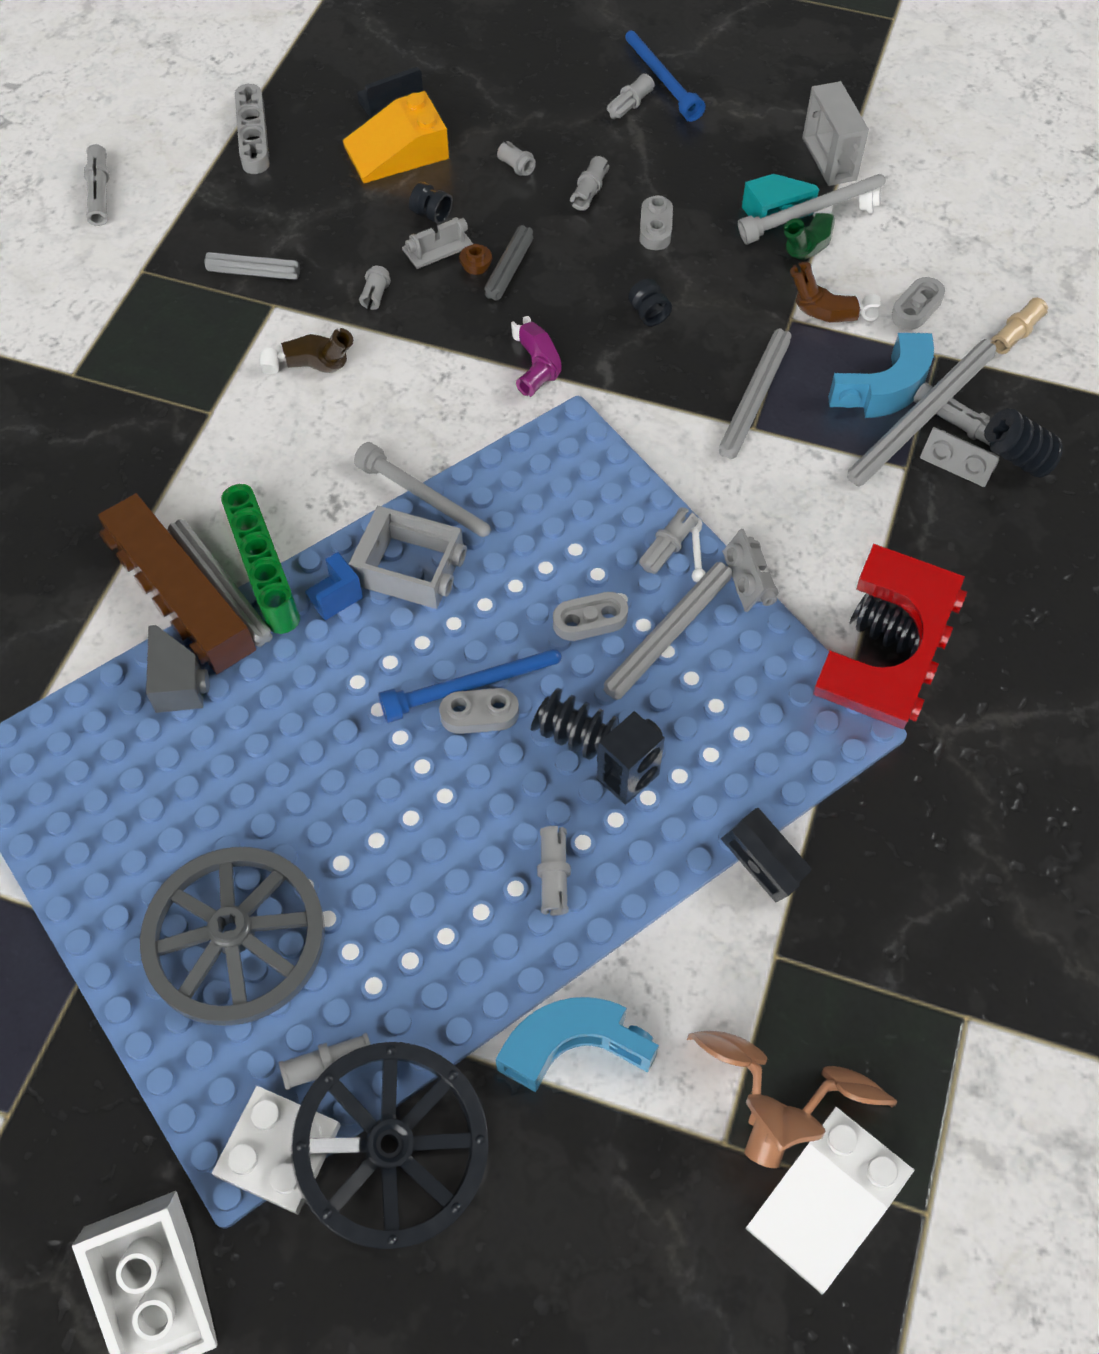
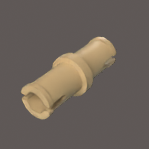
[991,297,1048,354]

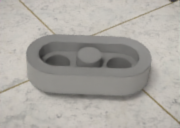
[639,195,673,250]
[892,277,945,330]
[553,592,628,641]
[439,688,519,734]

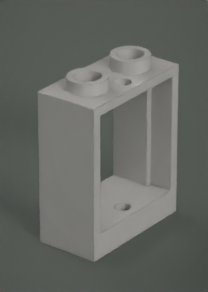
[802,81,869,186]
[349,505,467,609]

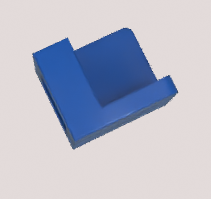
[305,552,363,620]

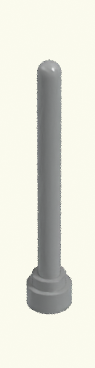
[738,174,886,245]
[354,442,491,537]

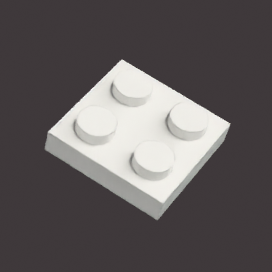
[212,1086,341,1215]

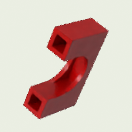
[813,543,967,729]

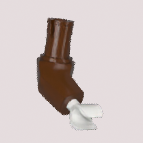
[790,262,881,323]

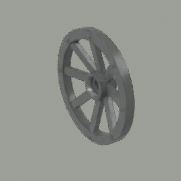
[140,847,325,1026]

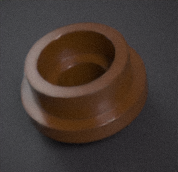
[460,244,492,275]

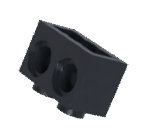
[597,711,665,805]

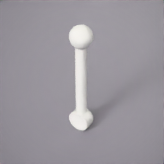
[690,517,706,582]

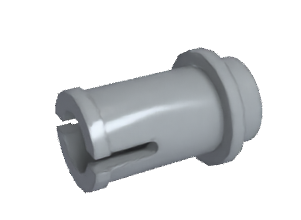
[497,141,536,176]
[359,266,391,310]

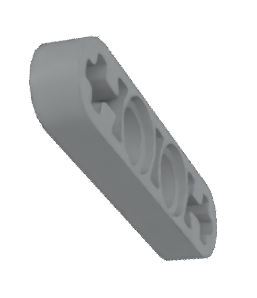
[235,84,270,174]

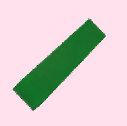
[221,484,300,634]

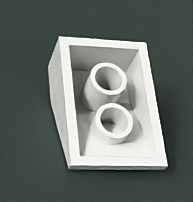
[746,1107,915,1294]
[72,1191,218,1354]

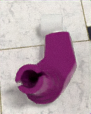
[511,316,562,397]

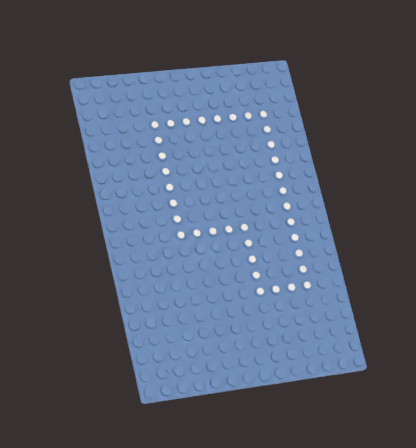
[0,396,907,1229]

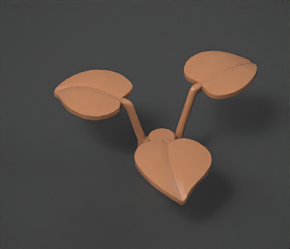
[687,1031,897,1168]

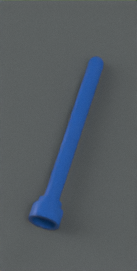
[625,30,705,122]
[378,649,562,723]

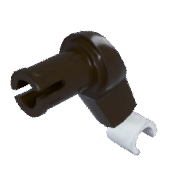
[260,328,354,375]

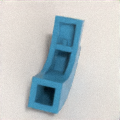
[828,333,934,418]
[496,997,659,1092]

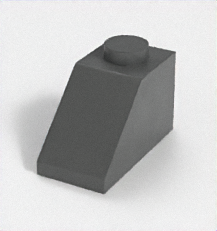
[146,625,210,713]

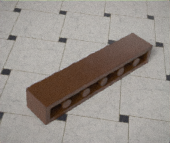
[98,493,256,674]

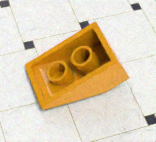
[343,91,449,183]

